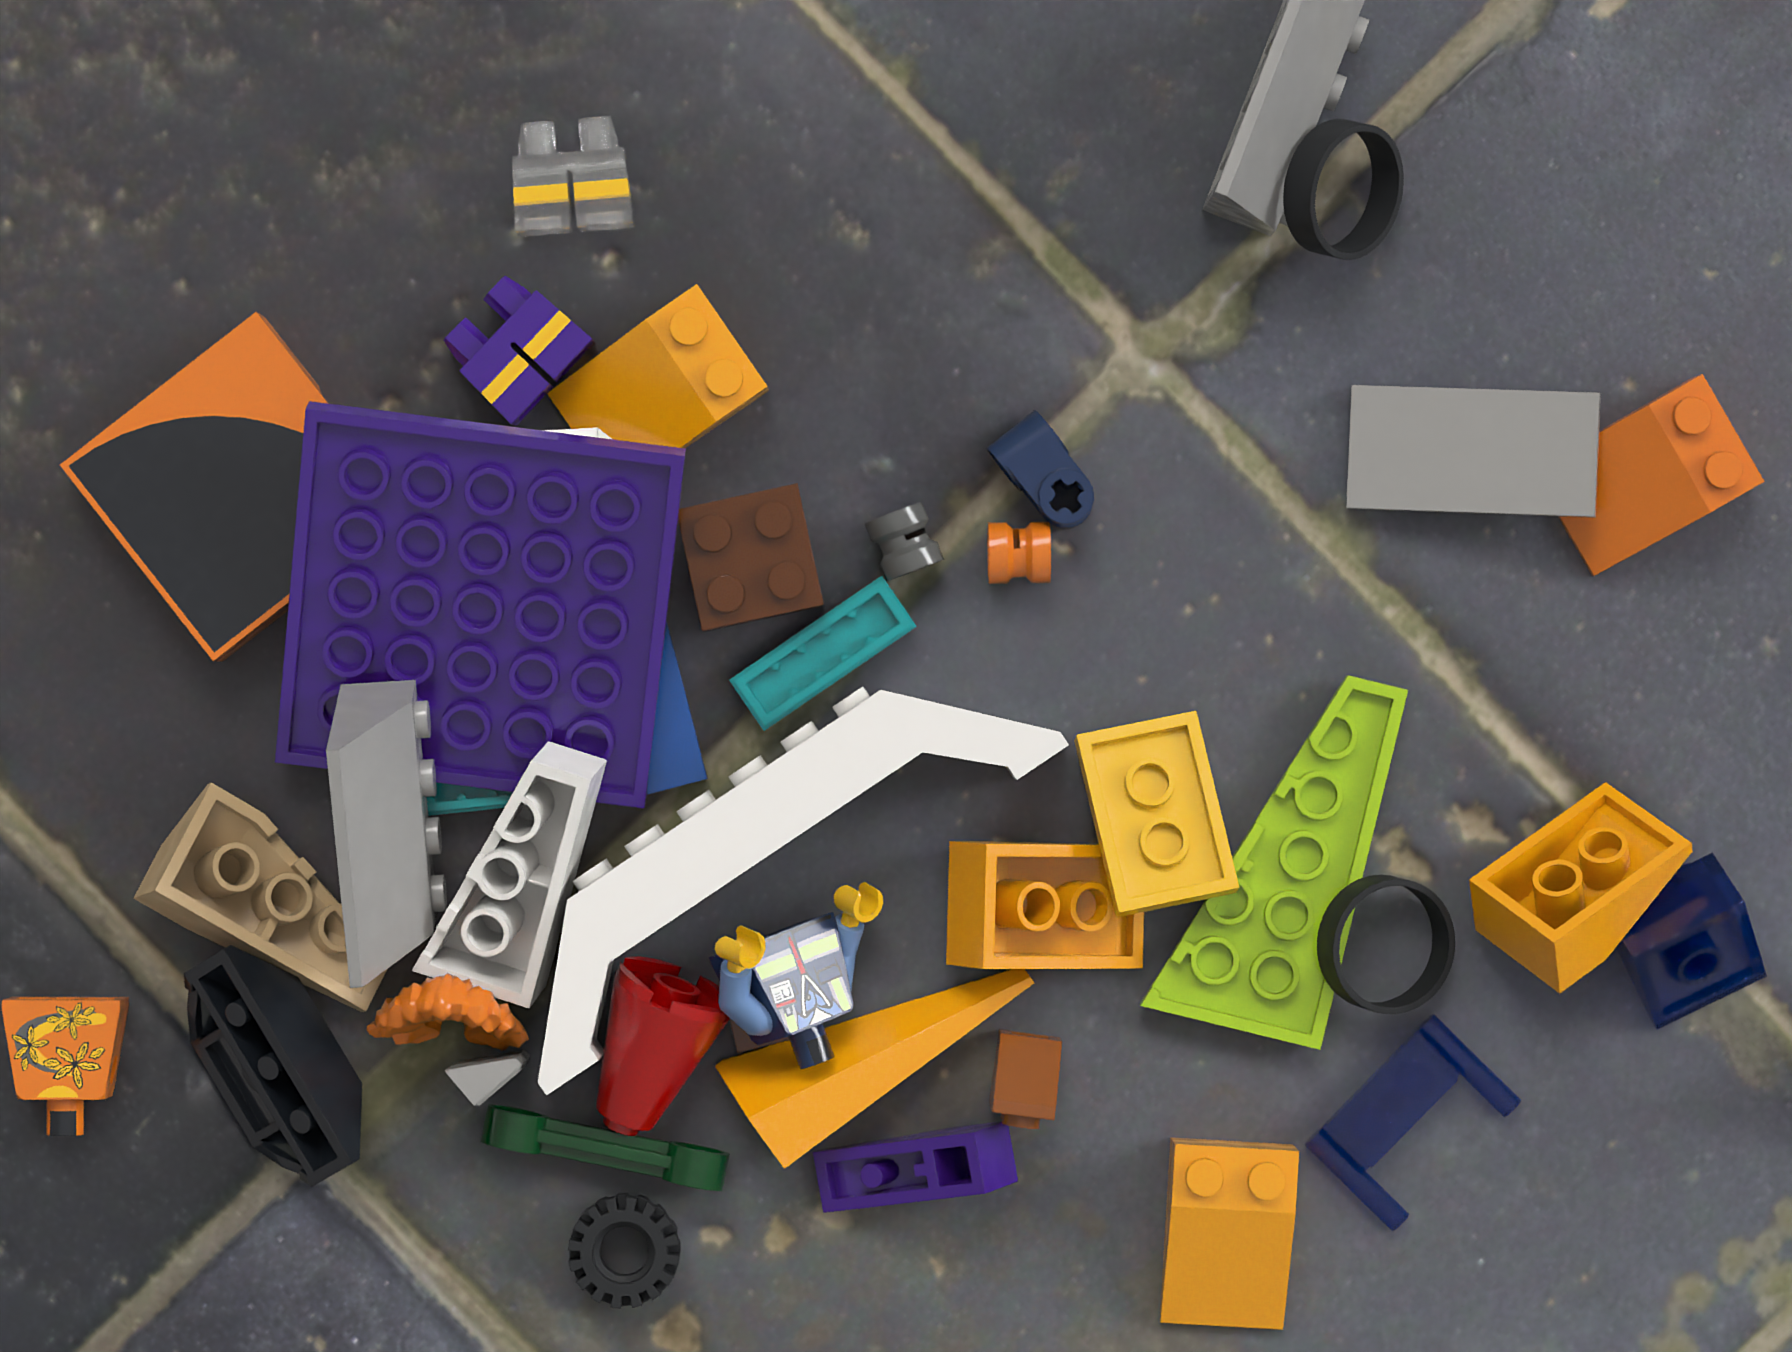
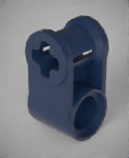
[986,410,1094,529]

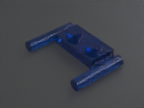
[1305,1014,1521,1231]

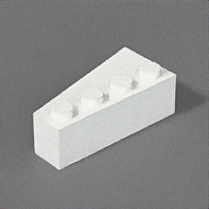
[412,741,607,1008]

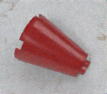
[596,956,730,1136]

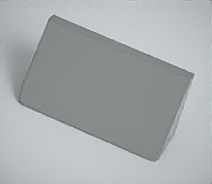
[445,1049,530,1106]

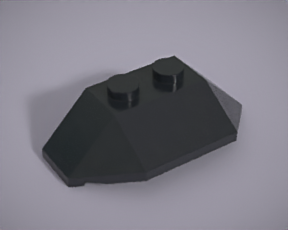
[184,945,362,1187]

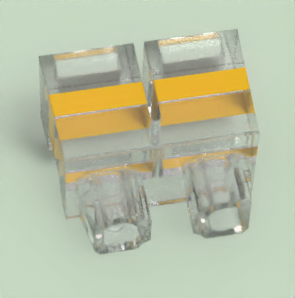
[512,116,635,237]

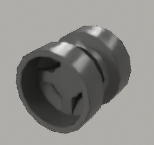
[865,502,944,582]

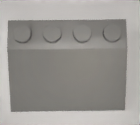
[1202,0,1369,236]
[326,680,447,988]

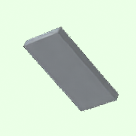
[1346,385,1601,518]

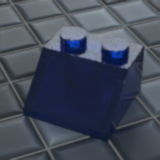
[1616,852,1767,1030]

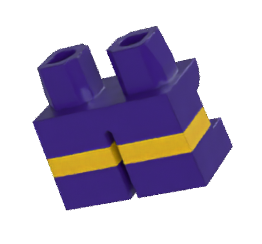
[443,276,595,427]

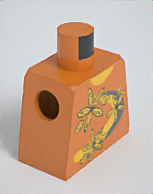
[2,997,129,1136]

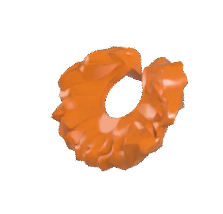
[366,973,529,1051]

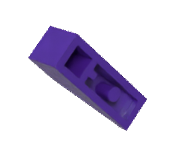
[813,1121,1018,1213]

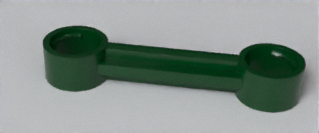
[480,1104,730,1191]

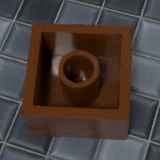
[678,483,824,632]

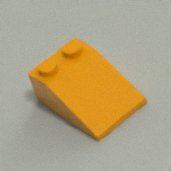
[547,284,769,448]
[1469,782,1693,994]
[946,841,1144,969]
[1160,1137,1299,1330]

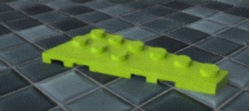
[1139,675,1408,1050]

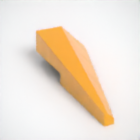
[715,969,1034,1169]

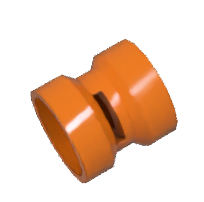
[987,522,1051,584]

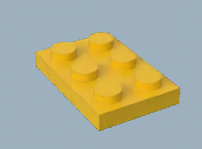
[1074,711,1240,918]

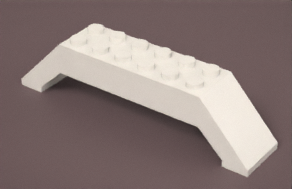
[538,686,1069,1095]

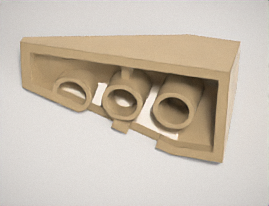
[133,783,387,1012]

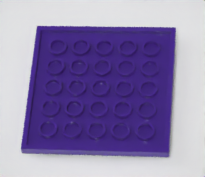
[275,401,686,808]

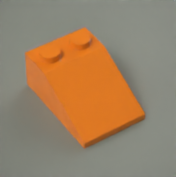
[1558,374,1765,576]

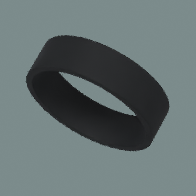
[1283,119,1404,260]
[1317,875,1455,1014]

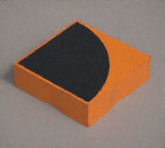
[60,312,329,662]

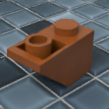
[989,1029,1062,1129]

